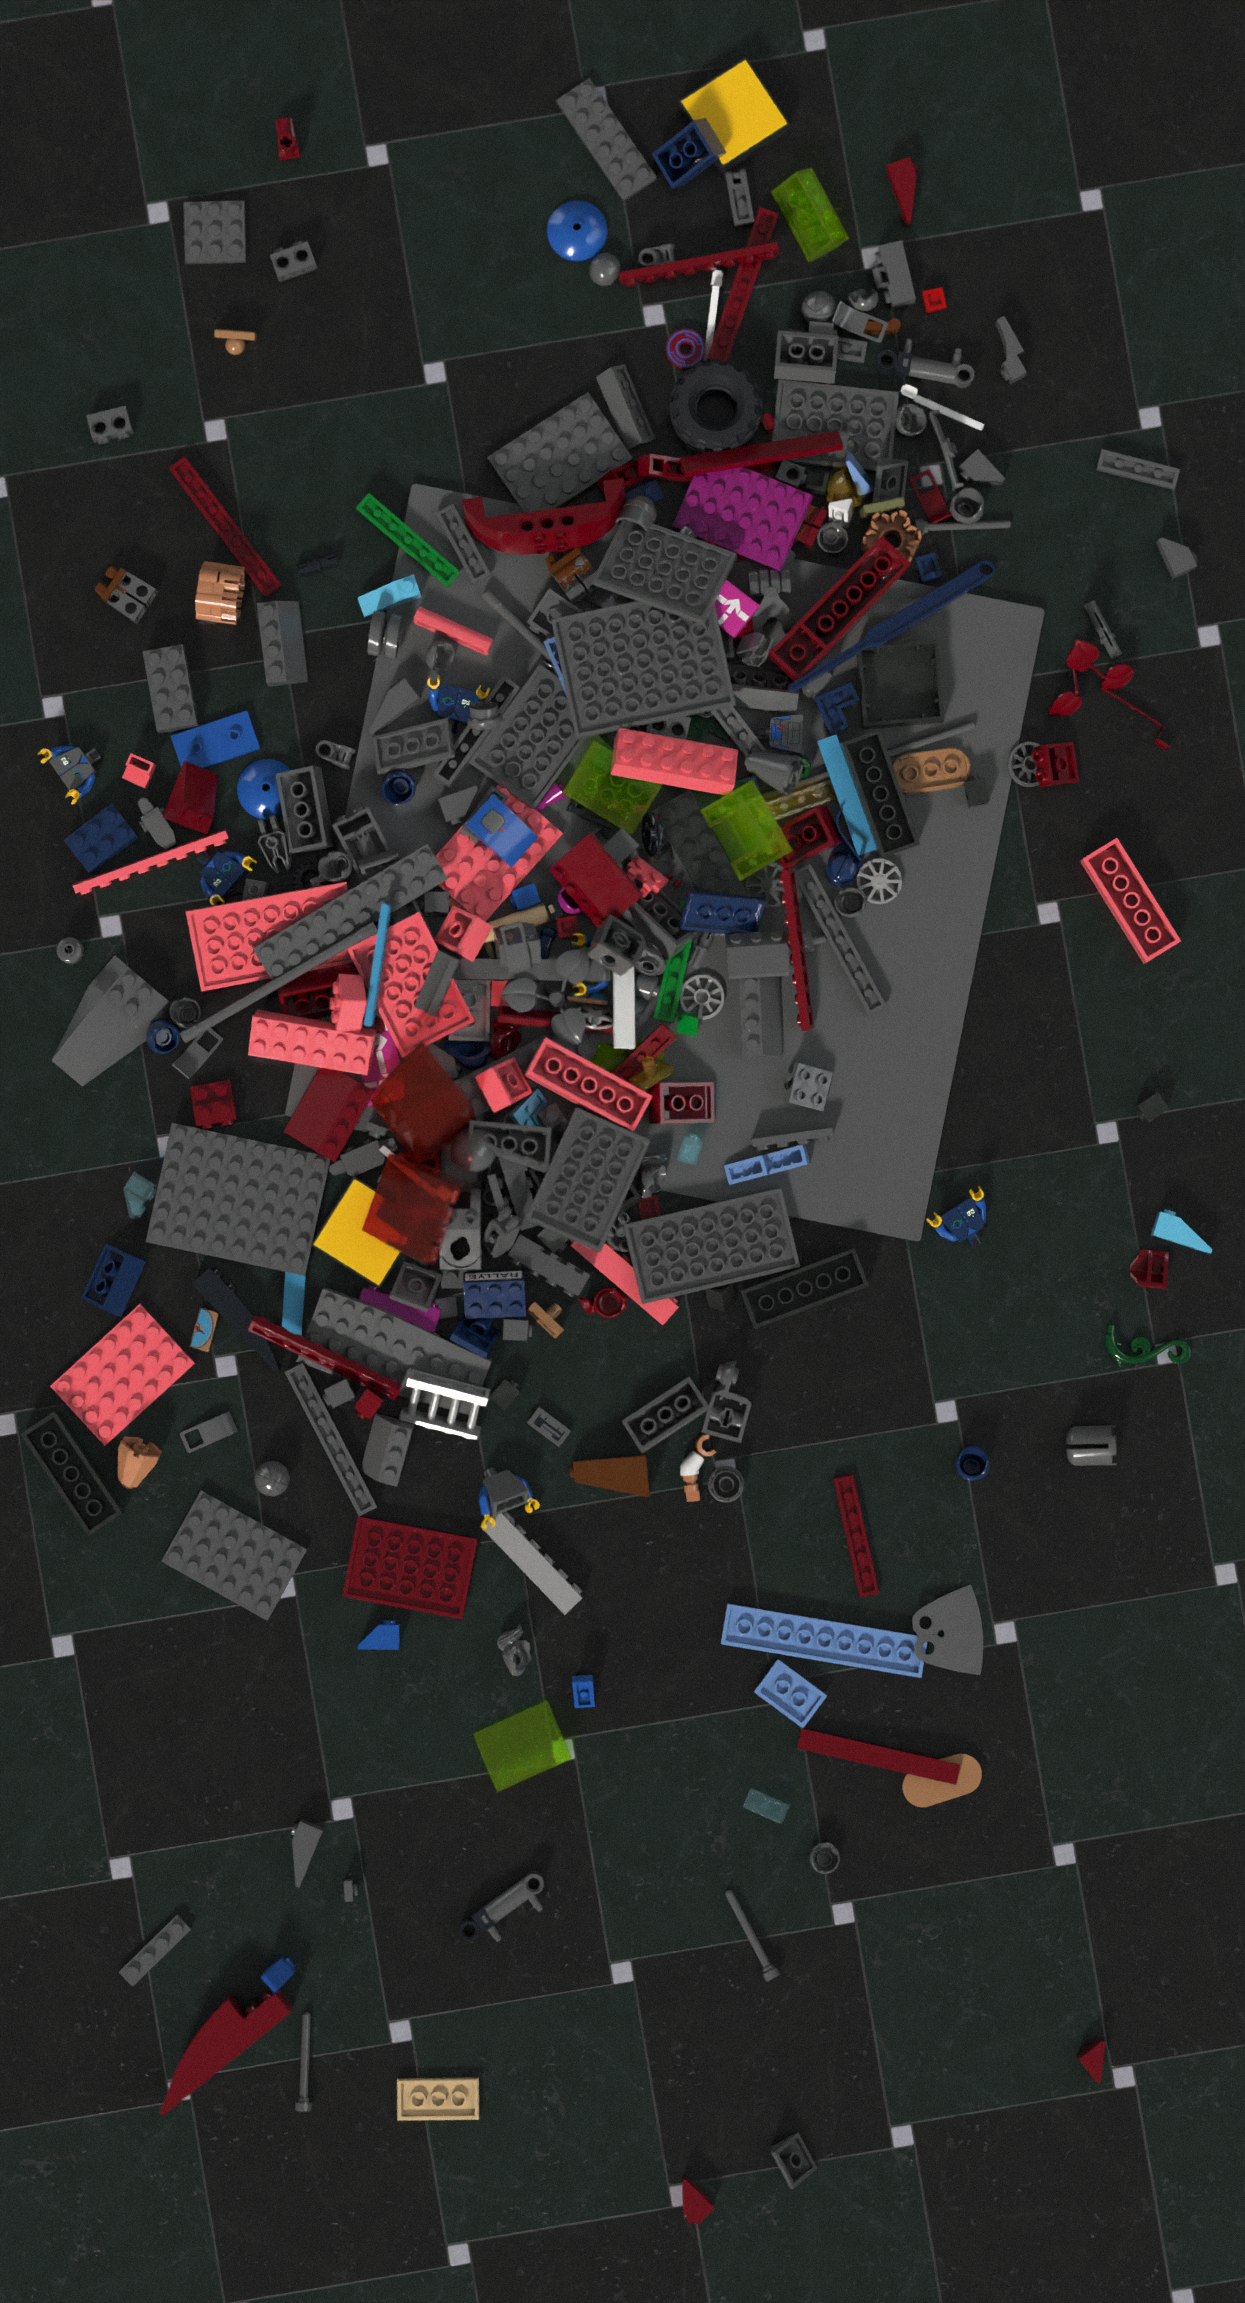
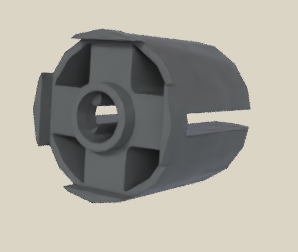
[1066,1425,1117,1466]

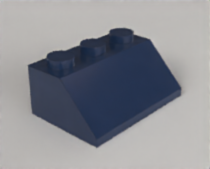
[81,1243,146,1317]

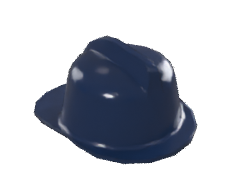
[825,840,864,887]
[443,1040,491,1069]

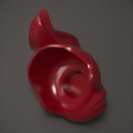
[489,1018,521,1060]
[578,1288,628,1318]

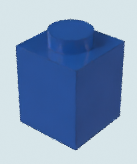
[509,883,541,911]

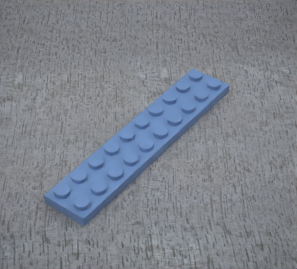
[721,1603,927,1678]

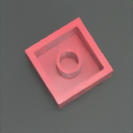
[329,974,367,1033]

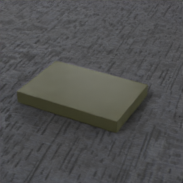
[859,498,905,519]

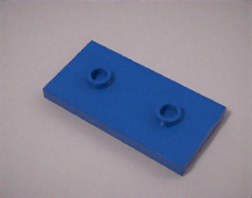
[171,710,260,768]

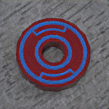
[666,329,706,370]

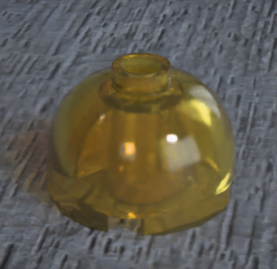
[825,468,863,508]

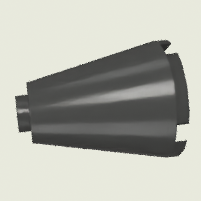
[745,752,803,796]

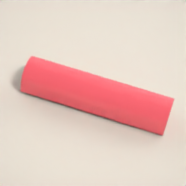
[414,606,494,655]

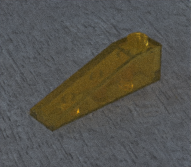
[754,779,837,824]

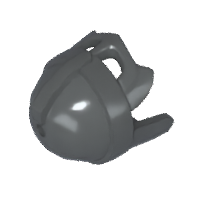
[615,495,657,531]

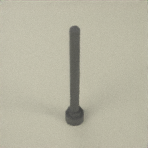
[914,519,1011,535]
[725,1890,780,1981]
[295,2011,312,2112]

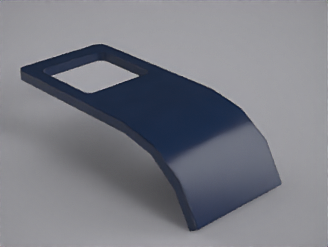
[836,810,862,863]

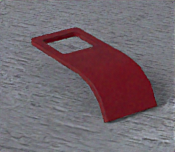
[910,470,952,524]

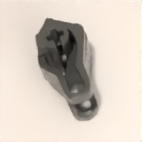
[748,568,793,634]

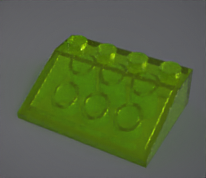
[563,741,664,835]
[473,1700,572,1792]

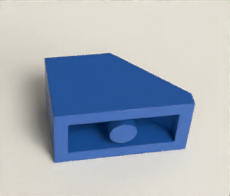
[358,1620,400,1650]
[261,1955,296,1993]

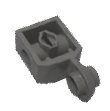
[587,915,665,976]
[701,1360,752,1443]

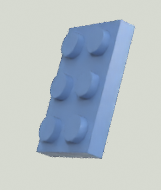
[754,1659,827,1728]

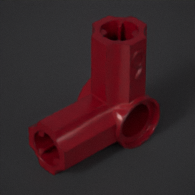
[275,118,300,161]

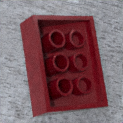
[549,832,644,927]
[283,1067,376,1162]

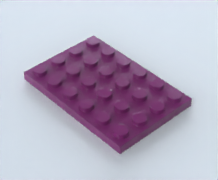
[672,467,813,571]

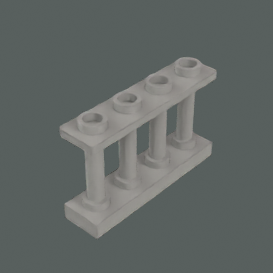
[399,1369,490,1440]

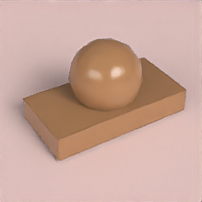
[214,329,257,355]

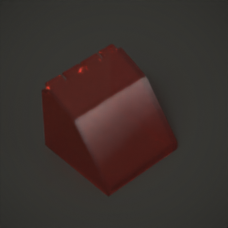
[371,1041,476,1163]
[362,1153,466,1264]

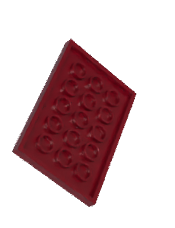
[342,1516,478,1619]

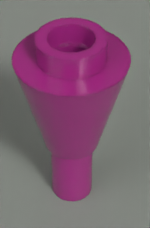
[535,781,568,812]

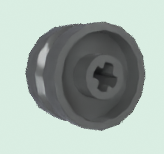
[367,611,403,659]

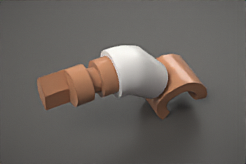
[680,1433,716,1502]

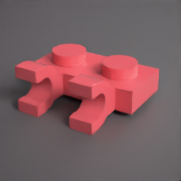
[625,856,669,898]

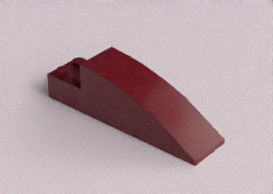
[768,536,911,682]
[160,1988,294,2116]

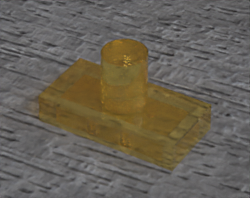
[630,1056,674,1091]

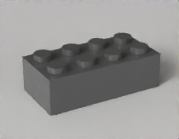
[143,644,199,734]

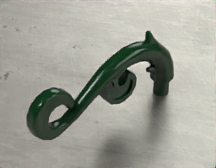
[1105,1325,1191,1367]

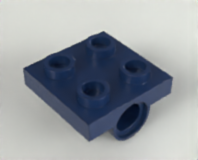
[450,1314,501,1359]

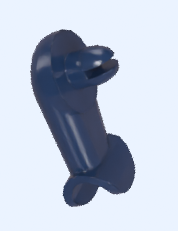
[539,926,557,959]

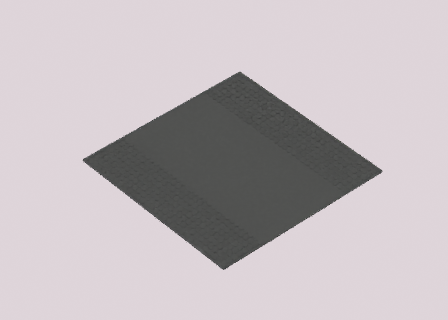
[285,484,1044,1241]

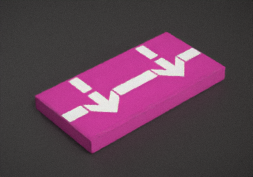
[715,580,760,638]
[361,1024,406,1106]

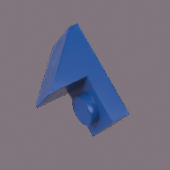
[572,1675,595,1708]

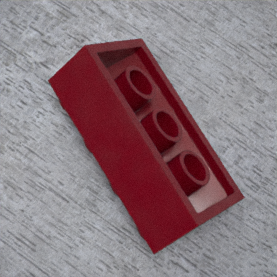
[278,963,358,1019]

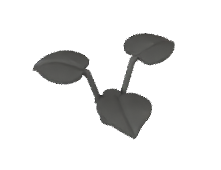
[501,949,590,1044]

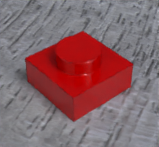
[922,287,947,313]

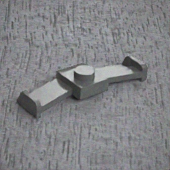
[928,410,964,492]

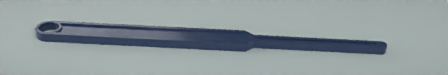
[789,560,995,693]

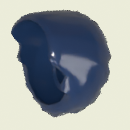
[381,770,416,805]
[146,1020,180,1054]
[955,1446,990,1481]

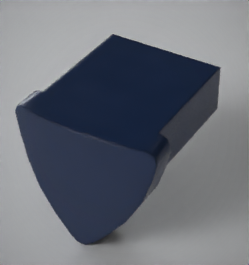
[915,552,944,583]

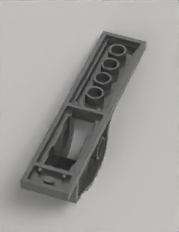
[439,1086,483,1288]

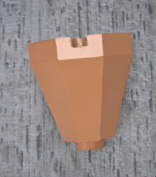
[118,1436,162,1489]

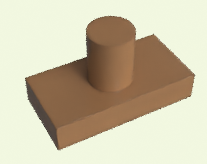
[526,1302,564,1339]

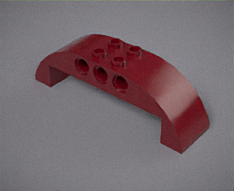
[462,478,626,555]

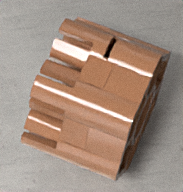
[861,510,922,563]
[195,561,245,625]

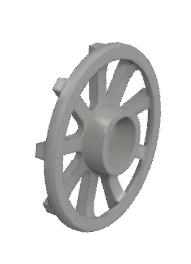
[856,859,902,904]
[679,974,725,1020]

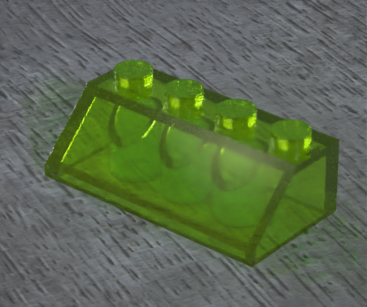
[771,168,849,262]

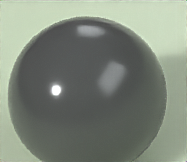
[451,1127,497,1172]

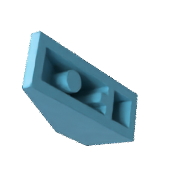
[358,574,421,617]
[1151,1209,1212,1254]

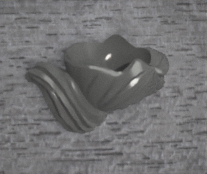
[636,1153,667,1199]
[497,1625,532,1676]

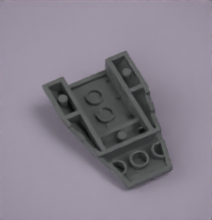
[51,955,172,1087]

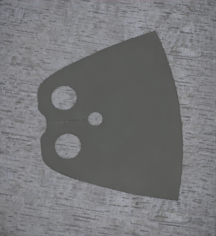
[912,1585,983,1675]

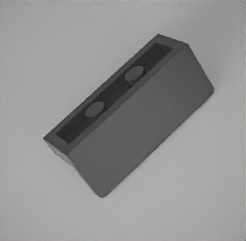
[415,951,460,1017]

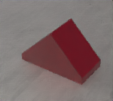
[1077,2038,1106,2083]

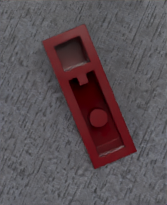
[886,157,918,226]
[637,454,694,482]

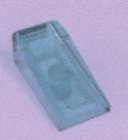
[743,1788,790,1823]

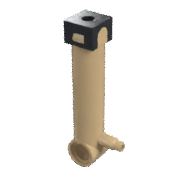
[482,897,564,959]

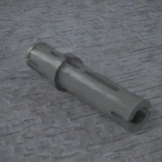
[1084,600,1123,660]

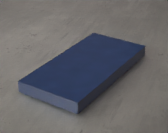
[679,890,766,934]

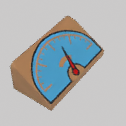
[567,986,609,1006]
[189,1308,220,1352]

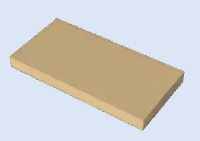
[397,2077,479,2121]

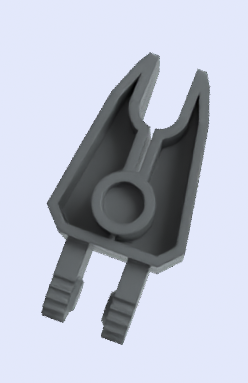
[735,632,774,667]
[137,797,176,850]
[258,815,292,874]

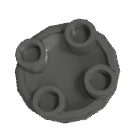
[606,1212,636,1252]

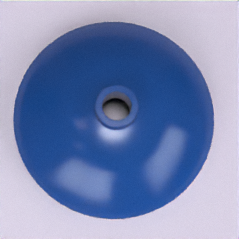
[547,200,607,261]
[237,759,291,820]

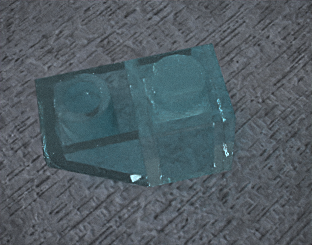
[676,1134,703,1166]
[123,1172,157,1219]

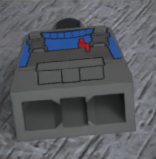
[757,714,803,755]

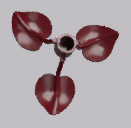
[1049,639,1135,716]

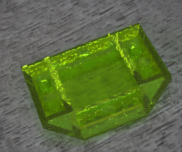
[700,780,793,881]

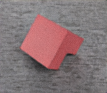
[122,753,157,789]
[490,980,512,1007]

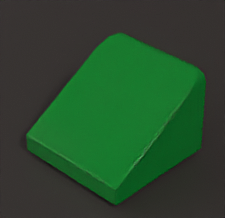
[677,1012,698,1037]

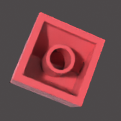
[434,906,493,962]
[475,1057,533,1113]

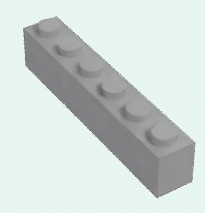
[480,1511,583,1615]

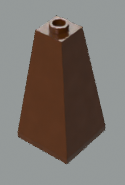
[569,1454,650,1497]

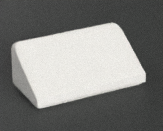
[829,499,853,528]

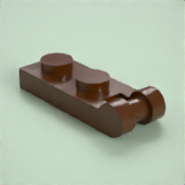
[843,318,901,335]

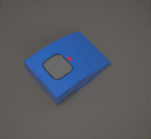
[466,794,538,868]

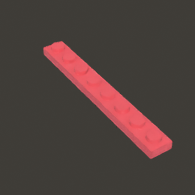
[73,829,228,895]

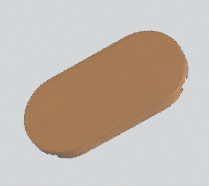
[893,747,971,795]
[902,1753,982,1807]

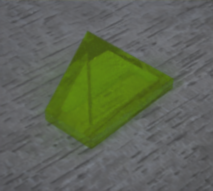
[590,1042,629,1073]

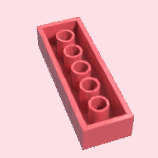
[611,728,738,796]
[1080,838,1181,964]
[248,1010,377,1075]
[523,1038,652,1132]

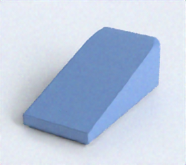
[846,451,874,496]

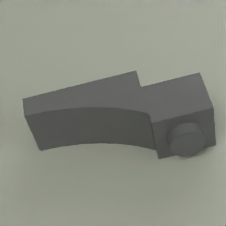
[996,316,1027,384]

